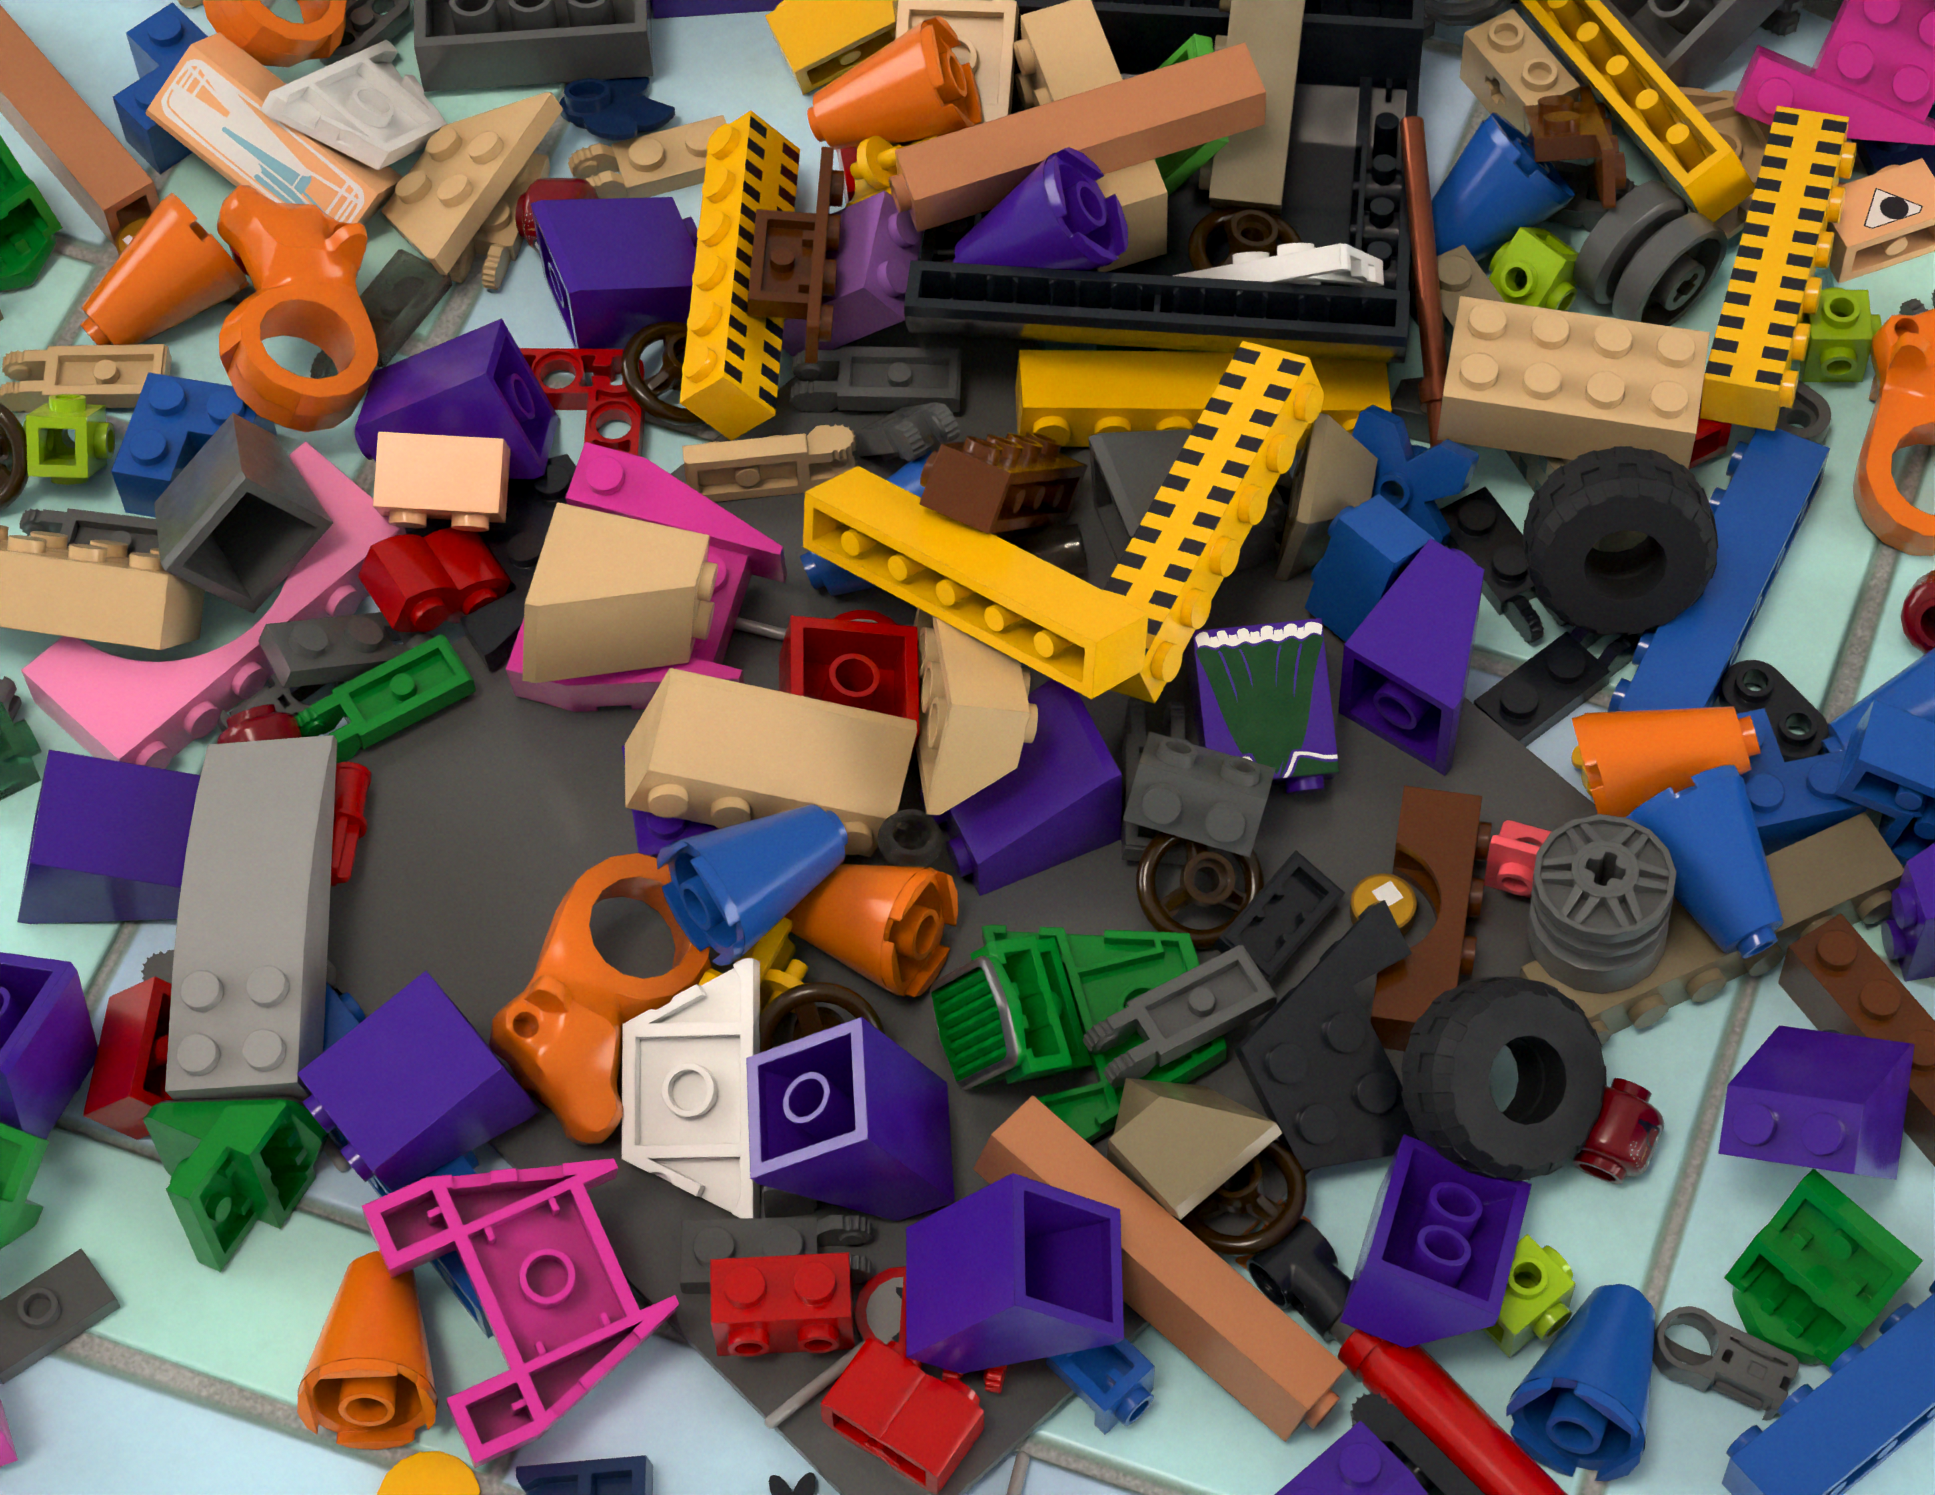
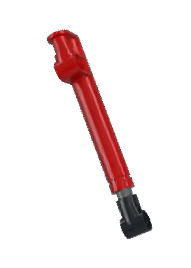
[1246,1219,1568,1495]

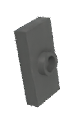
[0,1248,120,1384]

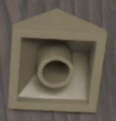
[1274,413,1378,581]
[1107,1078,1282,1220]

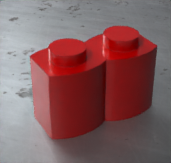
[358,527,510,632]
[820,1337,985,1495]

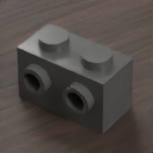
[1123,732,1276,858]

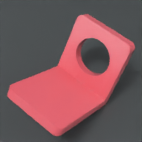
[1484,820,1551,898]

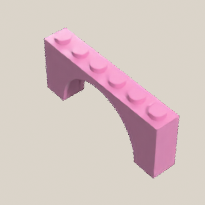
[21,441,406,769]

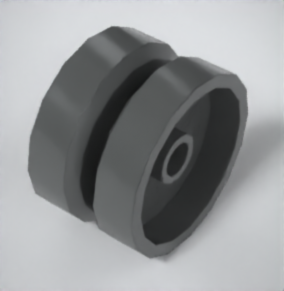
[1573,180,1728,326]

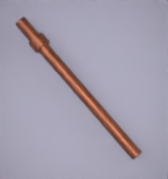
[1399,116,1448,448]

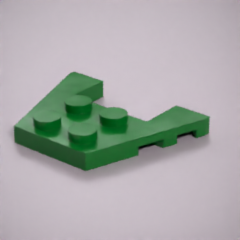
[982,924,1227,1143]

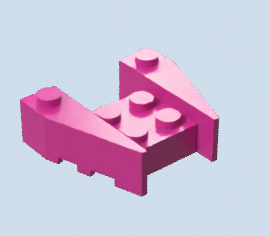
[1733,0,1935,145]
[506,442,788,712]
[362,1158,679,1468]

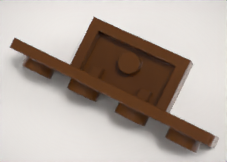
[1523,86,1626,209]
[747,147,844,364]

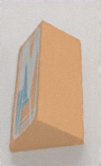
[146,32,403,225]

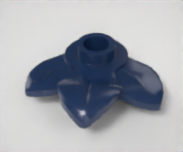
[559,77,675,140]

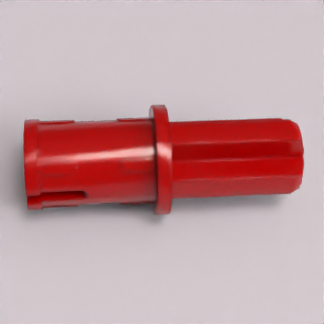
[331,762,372,887]

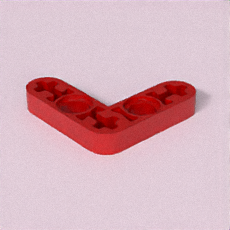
[519,348,646,457]

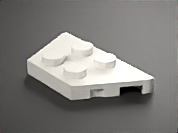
[260,39,447,170]
[1173,243,1384,288]
[622,958,760,1218]

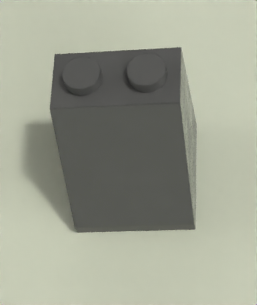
[154,412,333,614]
[1089,429,1283,573]

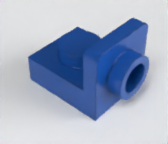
[1046,1337,1155,1435]

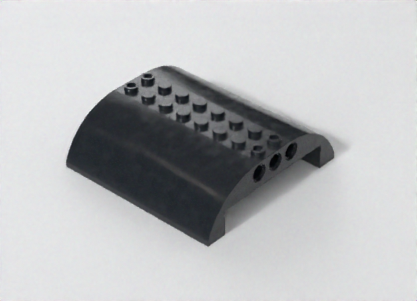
[904,0,1425,363]

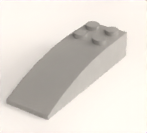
[165,735,337,1102]

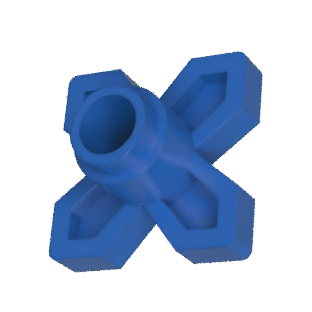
[1352,405,1479,547]

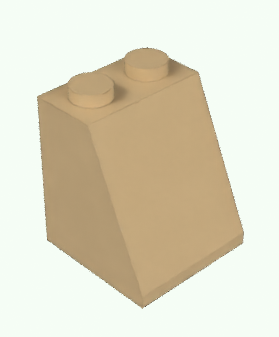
[522,502,718,683]

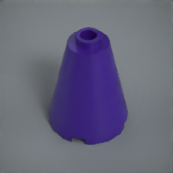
[953,147,1128,271]

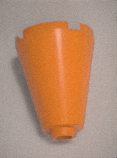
[807,15,982,150]
[80,193,250,345]
[1572,706,1761,817]
[785,864,958,997]
[297,1251,438,1450]

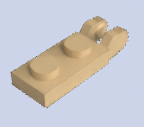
[568,115,726,199]
[447,153,550,290]
[0,344,172,413]
[682,424,858,502]

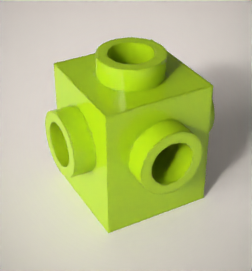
[1488,227,1579,311]
[1799,287,1882,382]
[23,394,115,485]
[1482,1234,1576,1358]

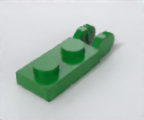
[294,634,476,764]

